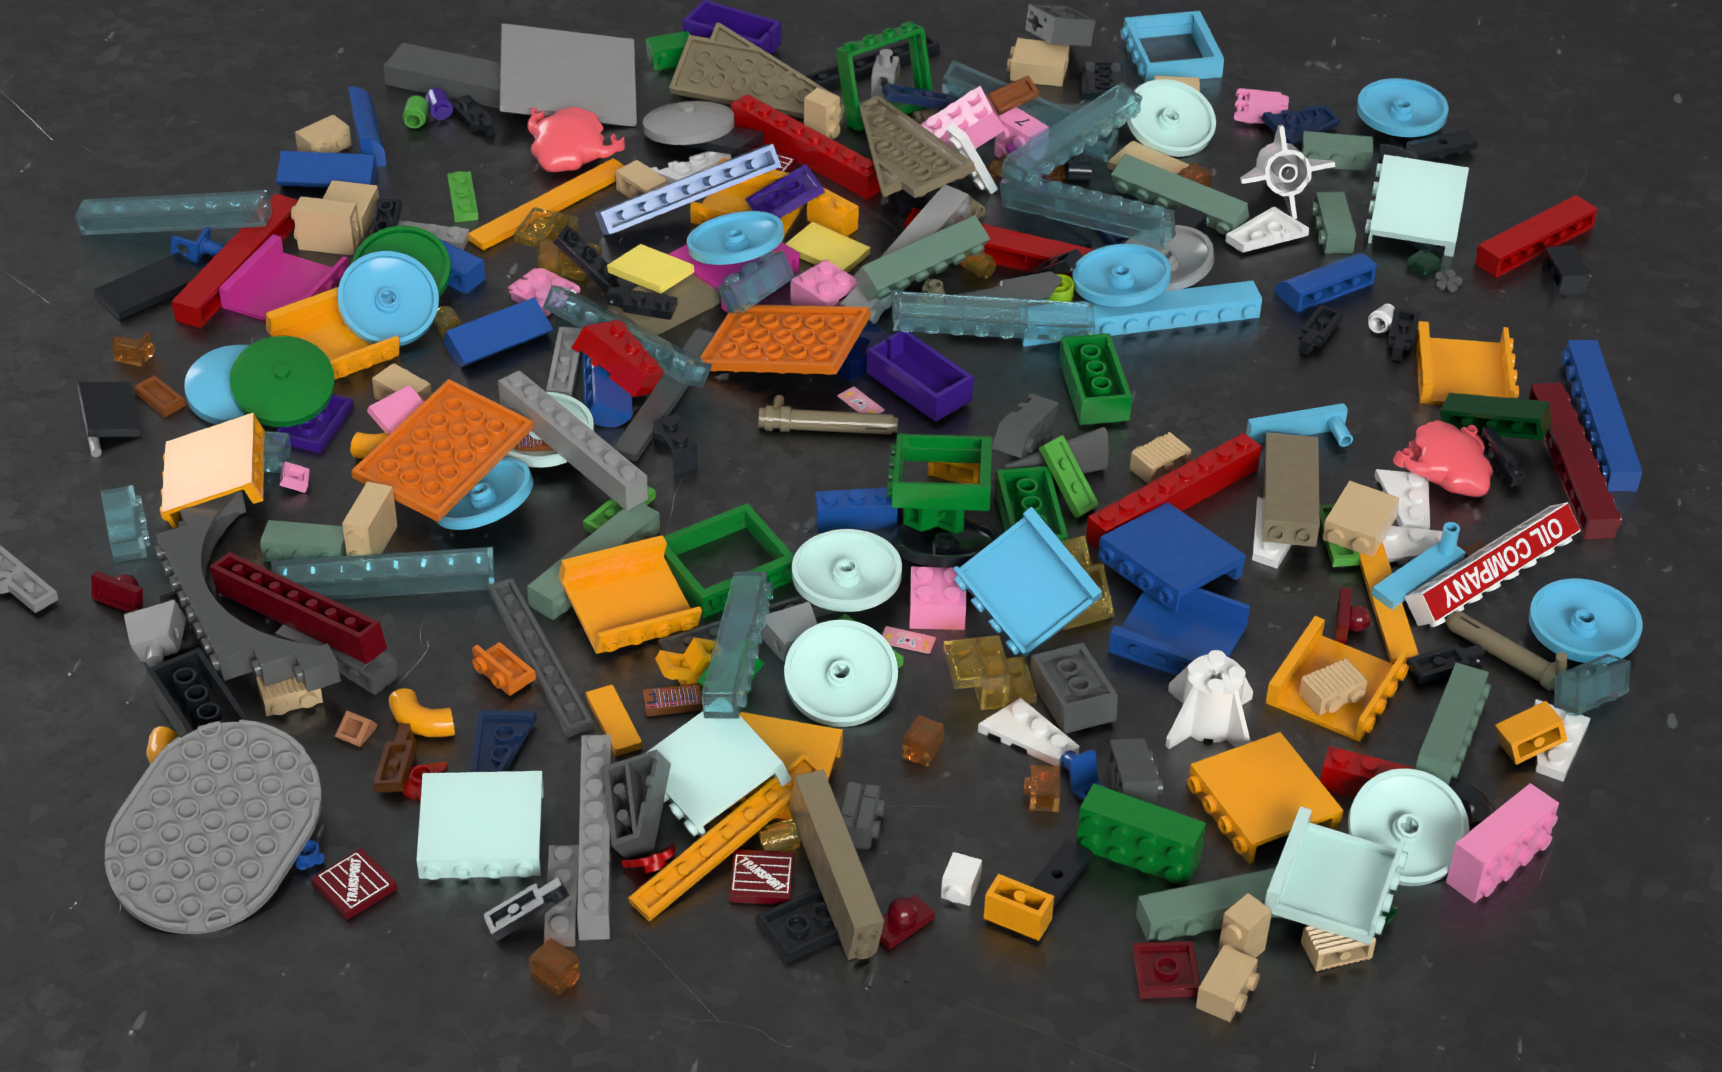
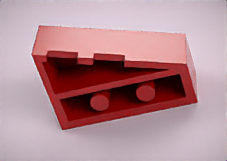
[571,319,664,397]

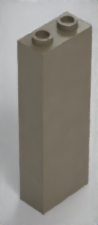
[608,274,721,343]
[1262,432,1320,547]
[789,769,884,960]

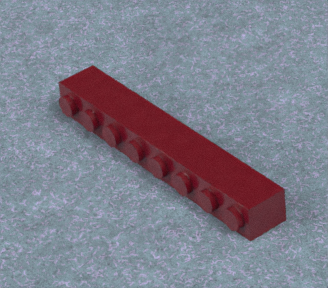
[1528,382,1622,540]
[209,552,387,664]

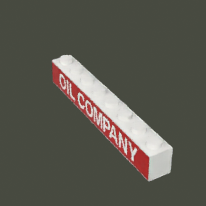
[1404,502,1581,627]

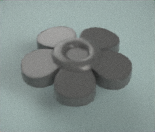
[1435,270,1463,292]

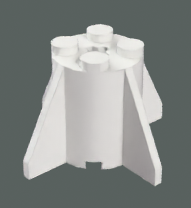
[1240,125,1335,219]
[1165,650,1253,749]

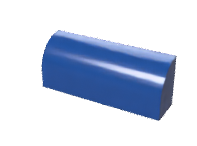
[348,87,386,167]
[276,151,378,188]
[1274,253,1377,313]
[443,297,553,367]
[582,353,633,427]

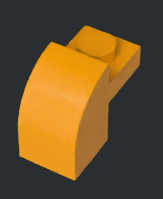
[655,637,727,687]

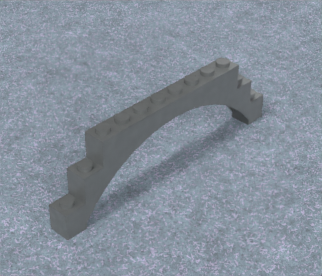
[154,490,341,692]

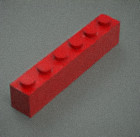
[1475,195,1598,278]

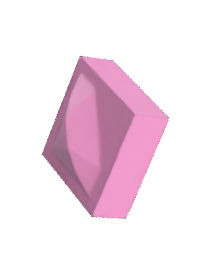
[279,461,310,493]

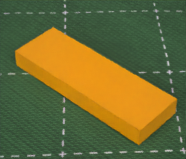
[586,684,643,757]

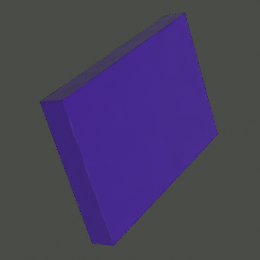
[745,164,825,218]
[273,394,354,453]

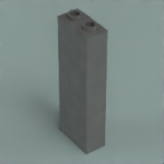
[384,43,500,108]

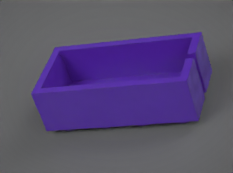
[683,0,781,54]
[867,329,974,422]

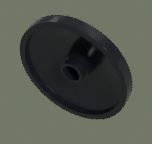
[891,518,999,567]

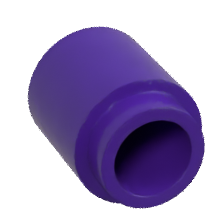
[425,88,453,120]

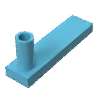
[1246,403,1353,447]
[1371,522,1466,610]

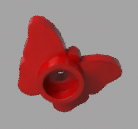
[402,761,449,802]
[621,843,676,874]

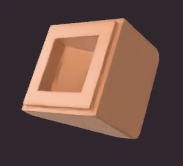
[334,711,378,747]

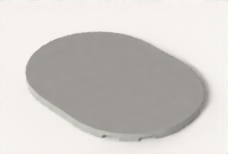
[104,720,322,934]

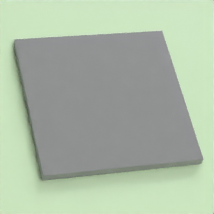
[499,23,637,127]

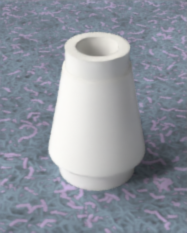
[1368,304,1395,333]

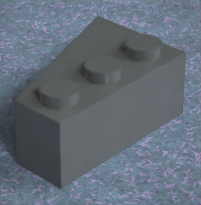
[992,393,1059,458]
[1109,738,1163,805]
[603,750,671,860]

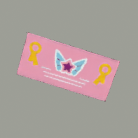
[837,386,885,414]
[882,626,936,654]

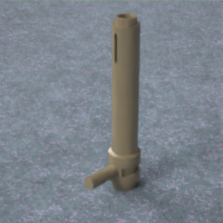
[758,395,898,435]
[1446,611,1583,701]

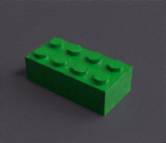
[1059,333,1132,425]
[995,466,1068,548]
[1076,783,1206,887]

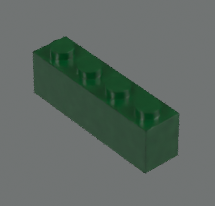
[1440,393,1551,440]

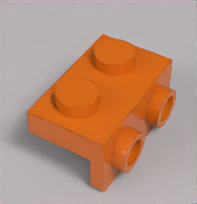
[472,642,536,696]

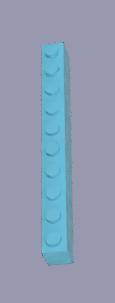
[1016,281,1262,347]

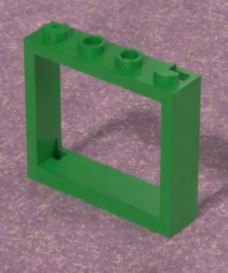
[836,22,933,131]
[887,434,992,511]
[663,503,794,618]

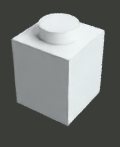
[941,852,982,906]

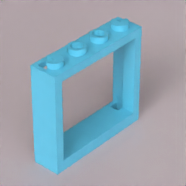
[1120,11,1224,83]

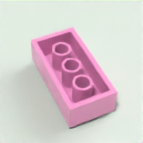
[920,86,1006,149]
[1446,783,1559,903]

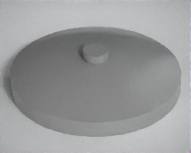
[643,101,735,145]
[1124,225,1214,291]

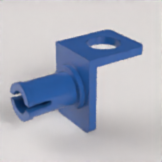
[171,226,226,264]
[1060,750,1107,801]

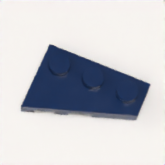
[1261,105,1341,147]
[470,710,537,772]

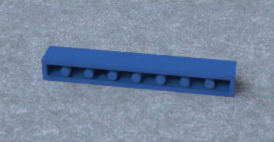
[1561,340,1643,491]

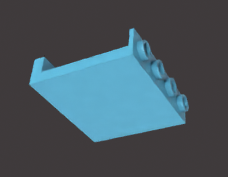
[953,507,1102,658]

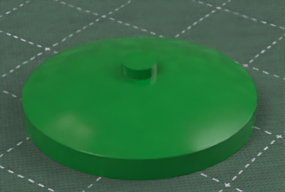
[352,226,451,297]
[229,336,335,427]

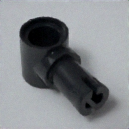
[1066,146,1092,181]

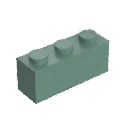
[1301,131,1373,171]
[1310,192,1356,254]
[260,520,347,569]

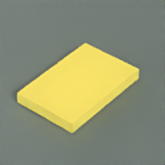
[786,222,871,273]
[607,244,694,294]

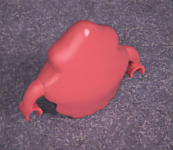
[527,106,625,172]
[1393,420,1493,497]

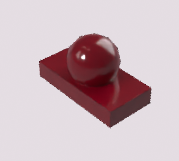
[91,571,143,613]
[1335,588,1371,645]
[880,894,935,950]

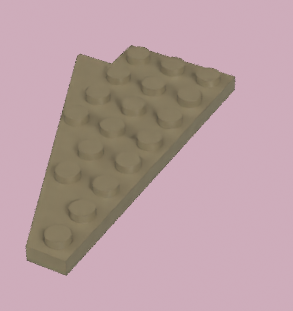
[669,22,845,126]
[859,95,975,198]

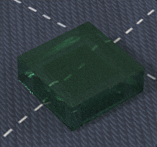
[1407,249,1442,276]

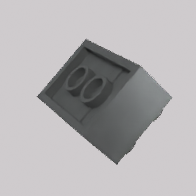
[1025,4,1095,46]
[1030,643,1118,734]

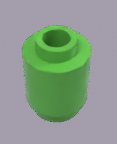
[403,96,429,128]

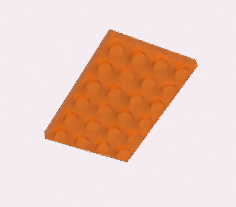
[697,304,871,375]
[351,379,533,522]

